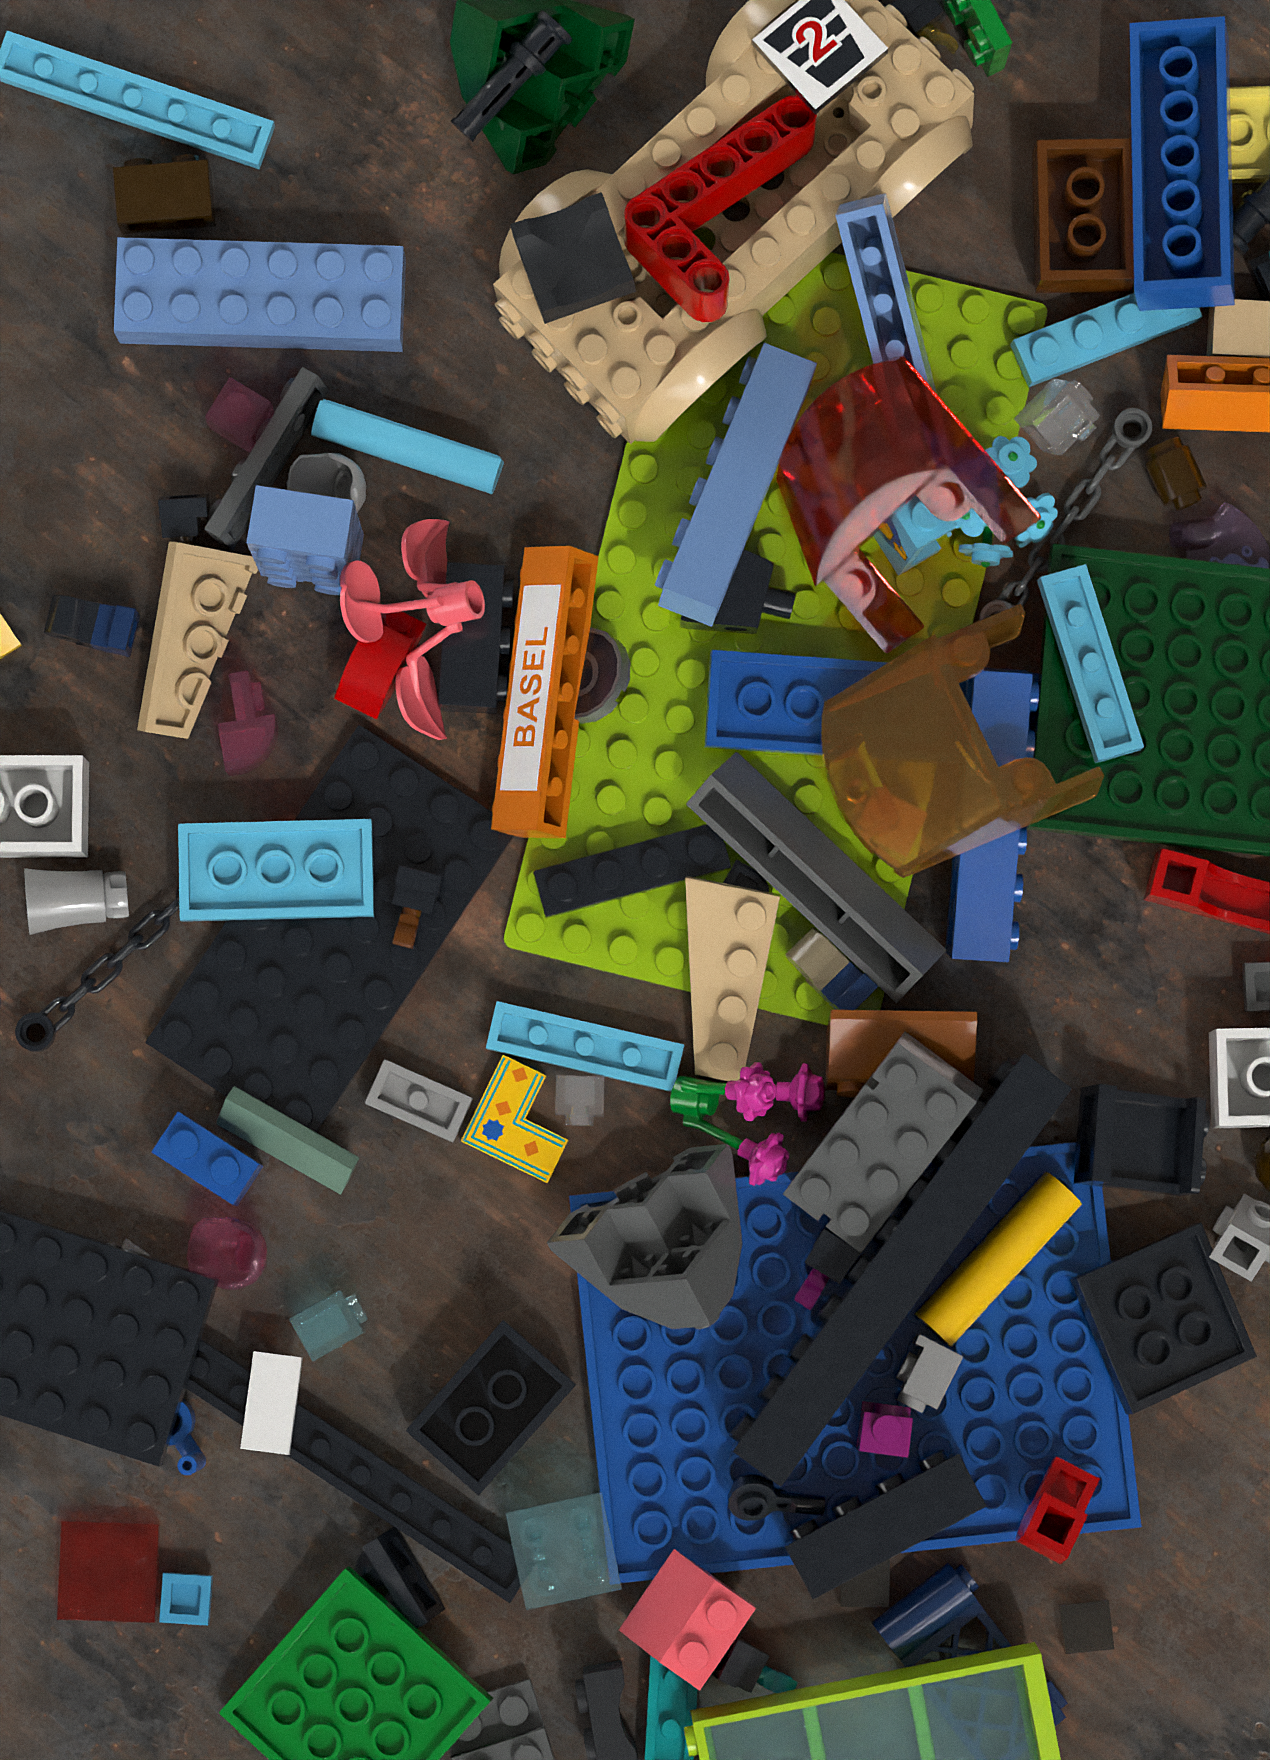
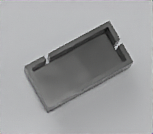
[783,1032,983,1253]

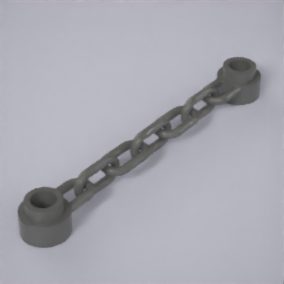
[978,408,1152,641]

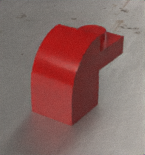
[334,603,427,720]
[1015,1456,1100,1564]

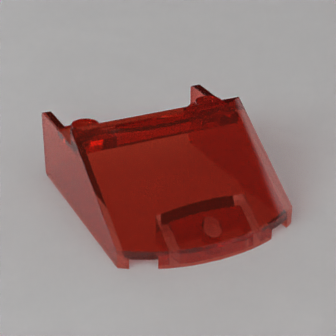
[776,356,1041,653]

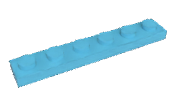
[0,31,275,170]

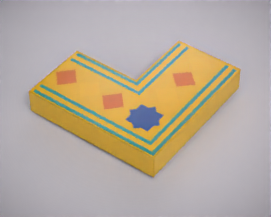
[461,1055,568,1184]

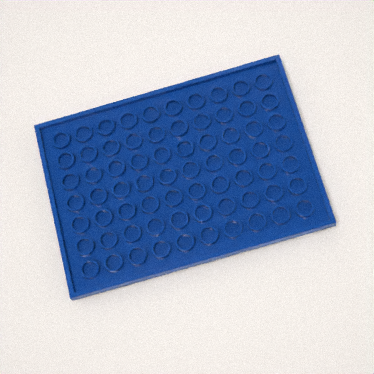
[569,1142,1142,1584]

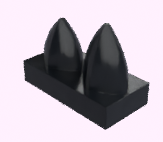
[354,1527,446,1629]

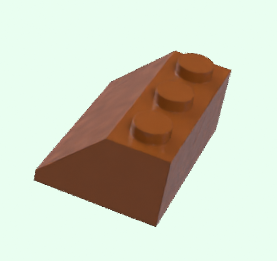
[826,1010,977,1097]

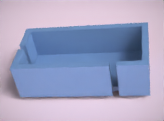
[246,485,364,595]

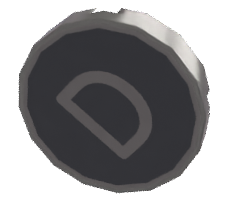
[574,628,631,724]

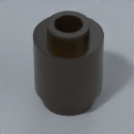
[1145,437,1207,511]

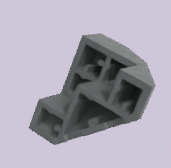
[547,1144,743,1329]

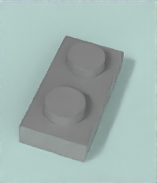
[365,1059,473,1143]

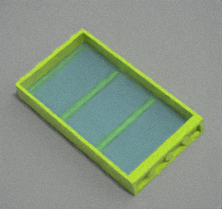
[684,1642,1061,1760]

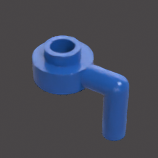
[169,1399,206,1475]

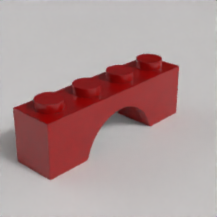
[1143,848,1270,934]

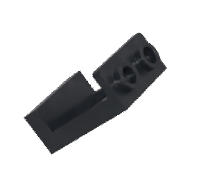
[1074,1084,1210,1196]

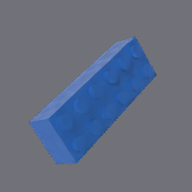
[1130,16,1235,311]

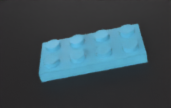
[178,819,374,922]

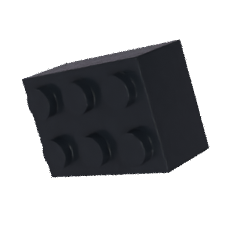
[405,1320,576,1496]

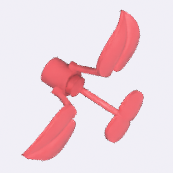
[340,519,485,740]

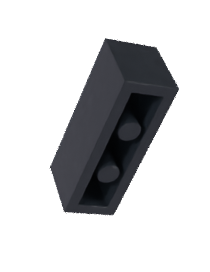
[438,562,514,714]

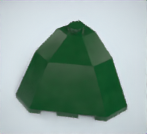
[450,0,635,174]

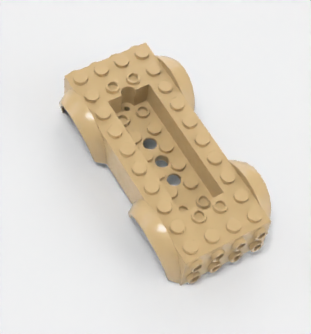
[493,0,974,444]

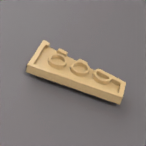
[137,541,258,739]
[685,876,780,1081]

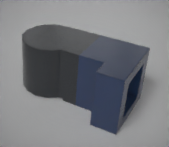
[43,595,140,657]

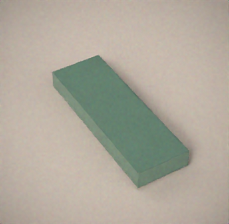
[216,1087,359,1195]

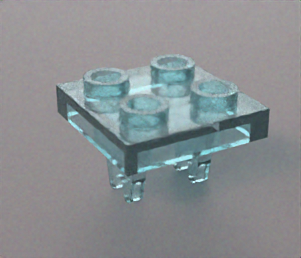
[506,1492,622,1610]

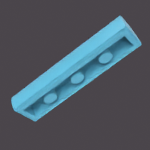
[311,399,504,494]

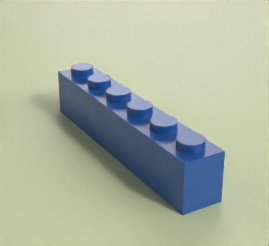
[945,667,1039,962]

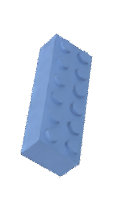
[114,237,406,352]

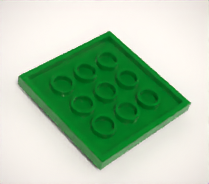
[219,1566,494,1760]

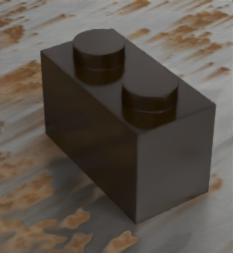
[113,154,216,234]

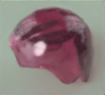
[186,1216,268,1290]

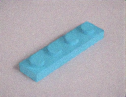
[1010,293,1203,388]
[1037,564,1144,763]
[486,1001,684,1092]

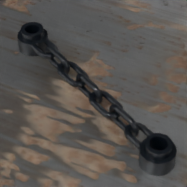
[15,886,180,1052]

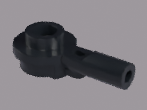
[728,1474,825,1521]

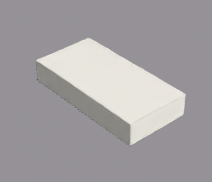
[240,1351,303,1455]

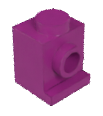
[856,1401,913,1458]

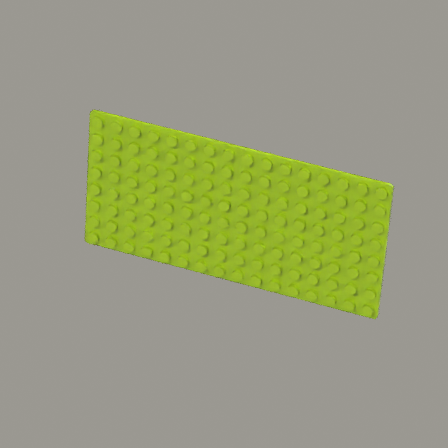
[504,228,1047,1026]

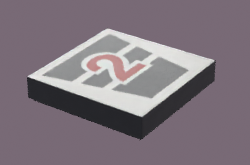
[752,0,888,115]

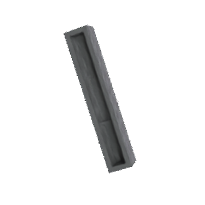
[686,752,947,1003]

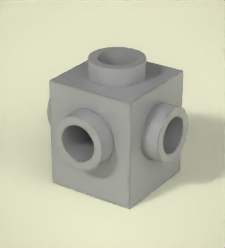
[1209,1194,1270,1282]

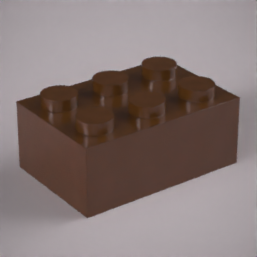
[1032,138,1134,293]

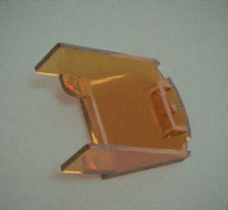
[821,604,1104,878]

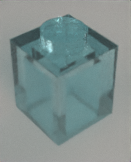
[289,1290,368,1362]

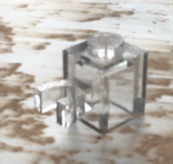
[1014,378,1100,456]

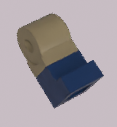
[785,928,878,1010]

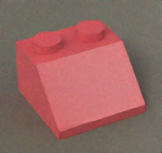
[618,1549,756,1690]

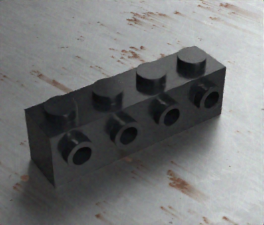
[783,1449,987,1599]

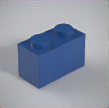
[152,1112,263,1206]

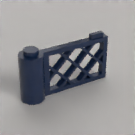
[871,1563,1068,1760]

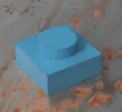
[159,1572,213,1626]

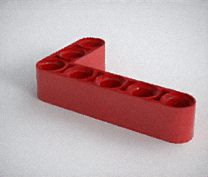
[624,95,817,322]

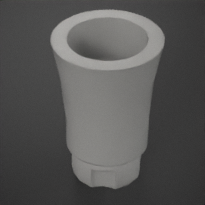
[24,868,129,935]

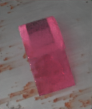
[218,670,279,777]

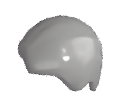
[286,453,366,513]

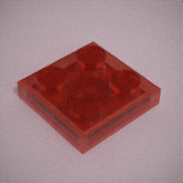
[57,1521,160,1623]

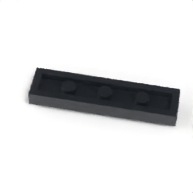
[533,824,731,919]

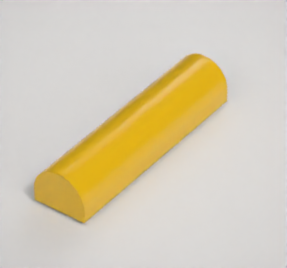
[915,1172,1082,1347]

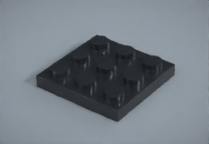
[1070,1222,1257,1414]

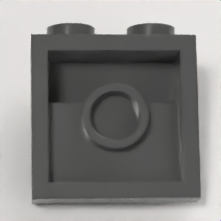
[449,1678,556,1760]

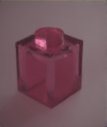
[205,377,274,453]

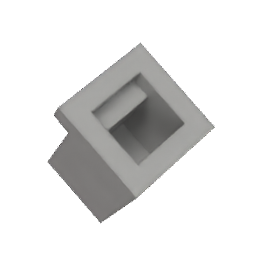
[896,1334,963,1413]

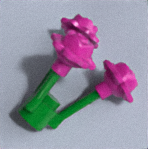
[670,1062,825,1186]

